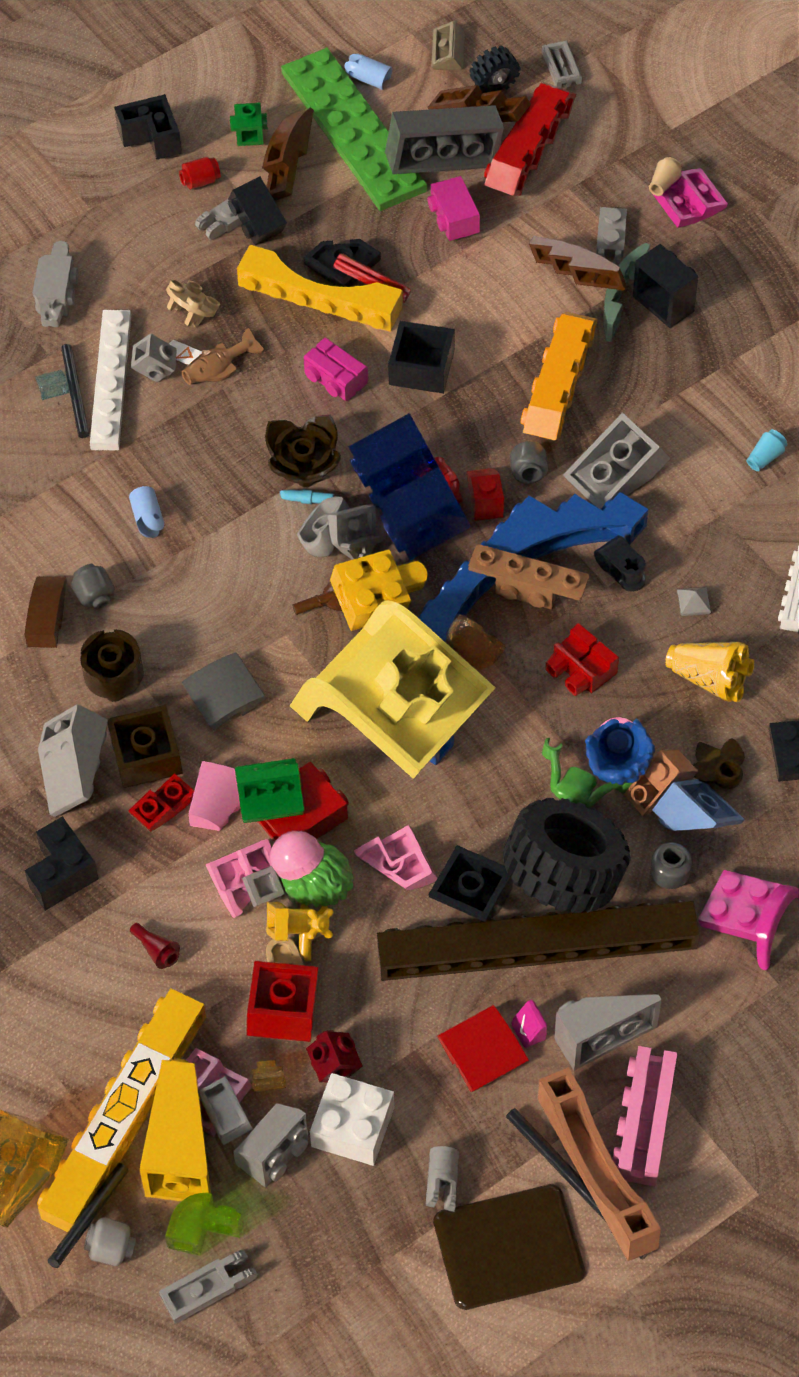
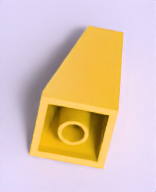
[140,1058,212,1205]

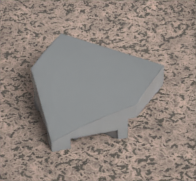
[328,505,383,560]

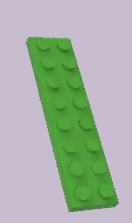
[281,48,427,211]

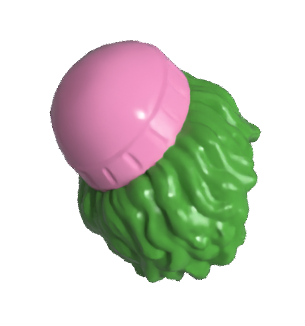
[269,830,354,907]

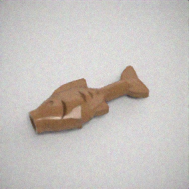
[181,328,264,385]

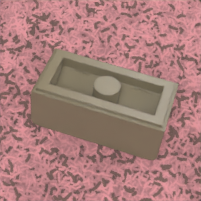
[431,20,465,70]

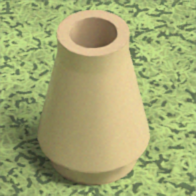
[649,157,682,196]

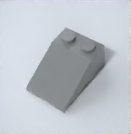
[563,412,671,510]
[554,994,662,1071]

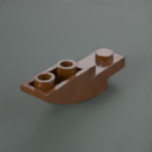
[262,107,314,201]

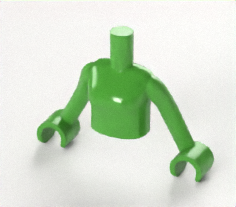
[542,738,633,808]

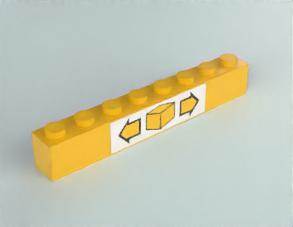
[37,988,206,1232]

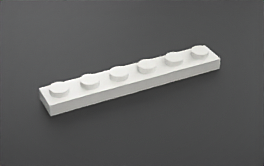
[90,310,131,450]

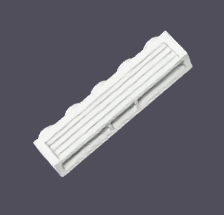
[778,546,799,632]

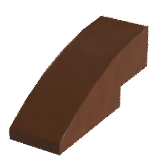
[24,576,67,648]

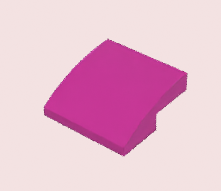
[653,168,728,228]

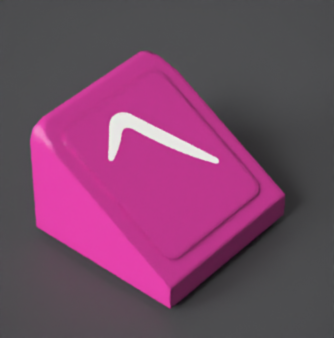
[511,999,547,1048]

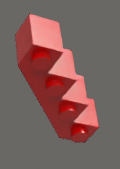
[484,83,577,196]

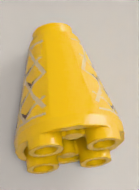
[666,642,754,702]

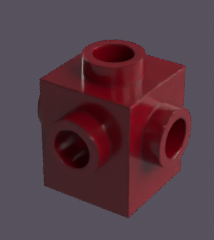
[306,1030,363,1083]

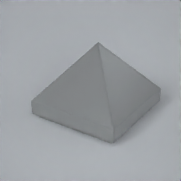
[677,587,711,616]

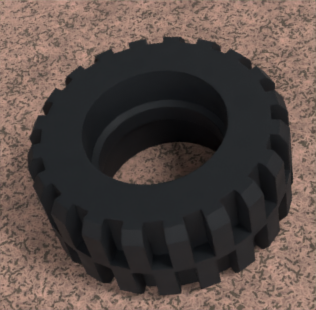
[503,798,631,913]

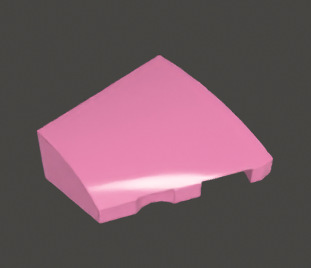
[188,761,240,831]
[354,825,437,890]
[206,838,272,918]

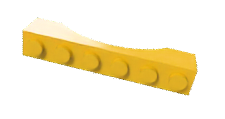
[237,245,403,332]

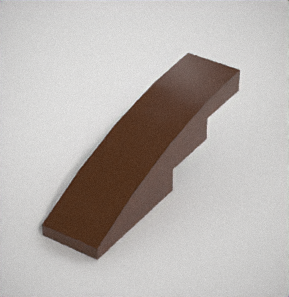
[428,85,531,122]
[529,236,627,291]

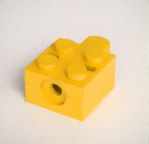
[330,549,428,631]

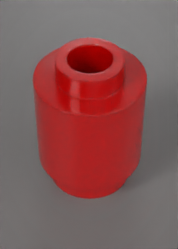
[179,157,221,190]

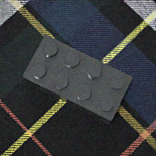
[385,105,504,174]

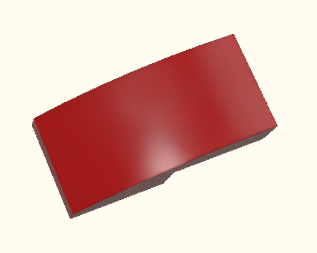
[128,773,194,832]

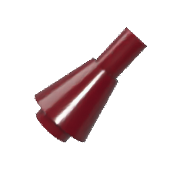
[130,923,180,969]

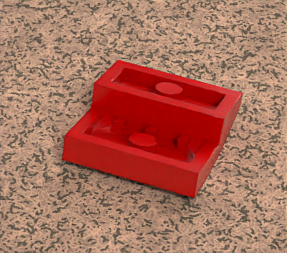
[437,1005,529,1092]

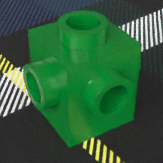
[230,102,268,146]

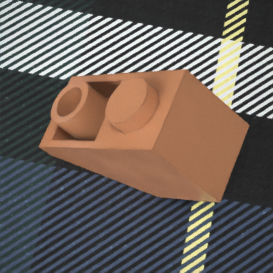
[623,750,698,816]

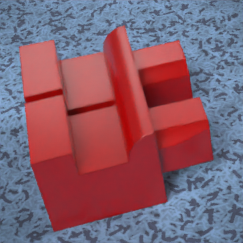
[545,623,619,696]

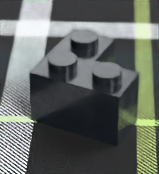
[114,94,182,160]
[24,816,99,911]

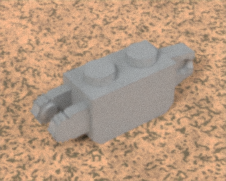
[32,240,79,327]

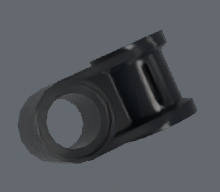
[594,535,646,592]

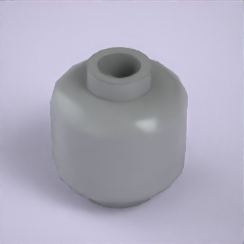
[84,1218,136,1266]

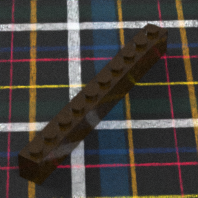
[377,900,700,981]

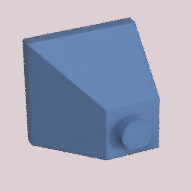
[652,779,744,831]

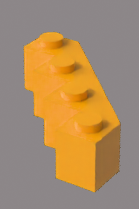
[521,312,598,440]

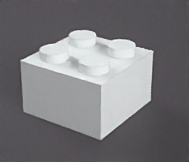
[310,1073,395,1166]

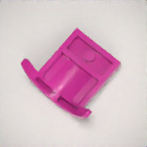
[698,870,799,970]

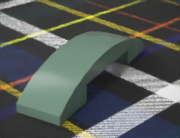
[603,243,650,342]

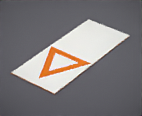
[169,340,203,365]

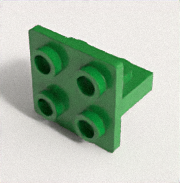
[235,758,304,823]

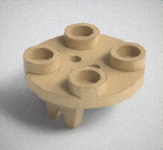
[166,279,220,327]

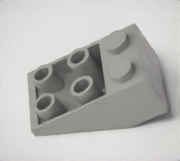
[38,704,108,817]

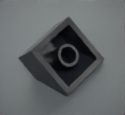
[429,845,513,922]

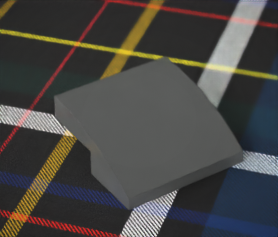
[182,652,267,730]

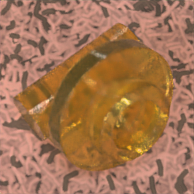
[251,1060,286,1092]

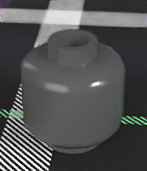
[510,441,548,484]
[71,563,115,609]
[650,843,692,889]

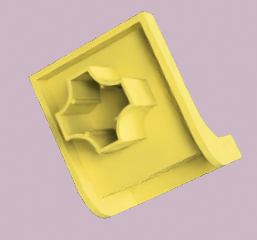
[290,600,496,779]

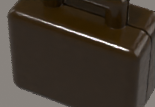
[433,1184,586,1310]

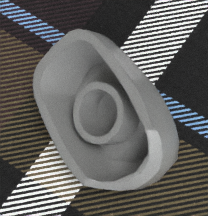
[297,497,350,557]

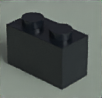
[228,176,287,245]

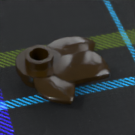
[692,738,745,789]

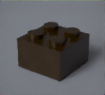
[107,705,183,788]

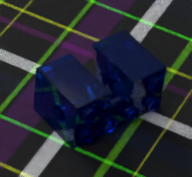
[348,413,471,560]

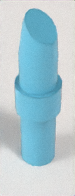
[280,489,335,504]

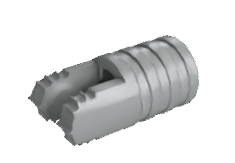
[426,1146,460,1212]

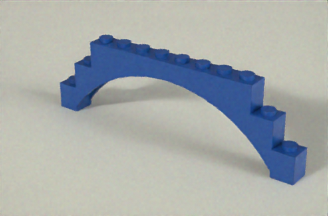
[418,492,649,765]

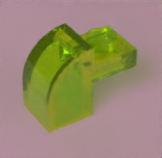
[165,1193,243,1256]

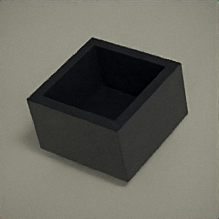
[632,244,698,329]
[388,321,455,394]

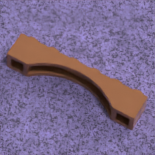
[538,1067,661,1261]

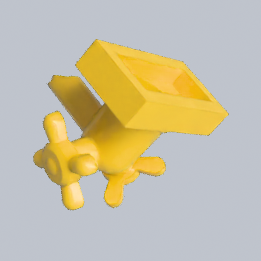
[266,902,334,962]

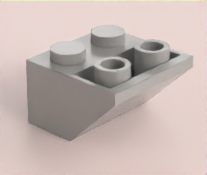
[233,1103,308,1188]

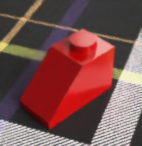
[466,468,504,521]

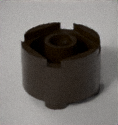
[80,629,144,702]

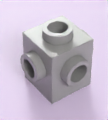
[131,334,177,382]

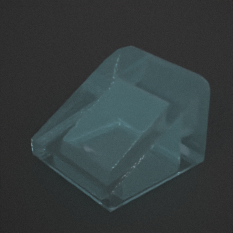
[35,369,69,400]

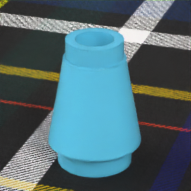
[746,429,788,471]

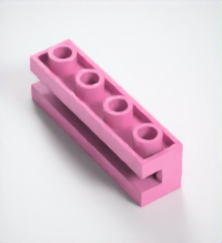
[613,1046,677,1187]

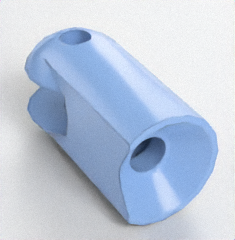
[344,53,392,90]
[129,486,164,538]

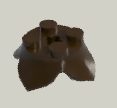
[265,415,341,487]

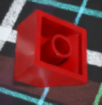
[247,961,318,1042]

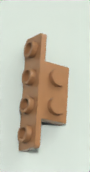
[468,544,589,610]

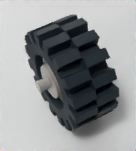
[469,46,521,93]

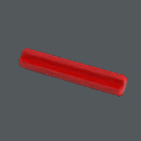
[334,254,411,303]

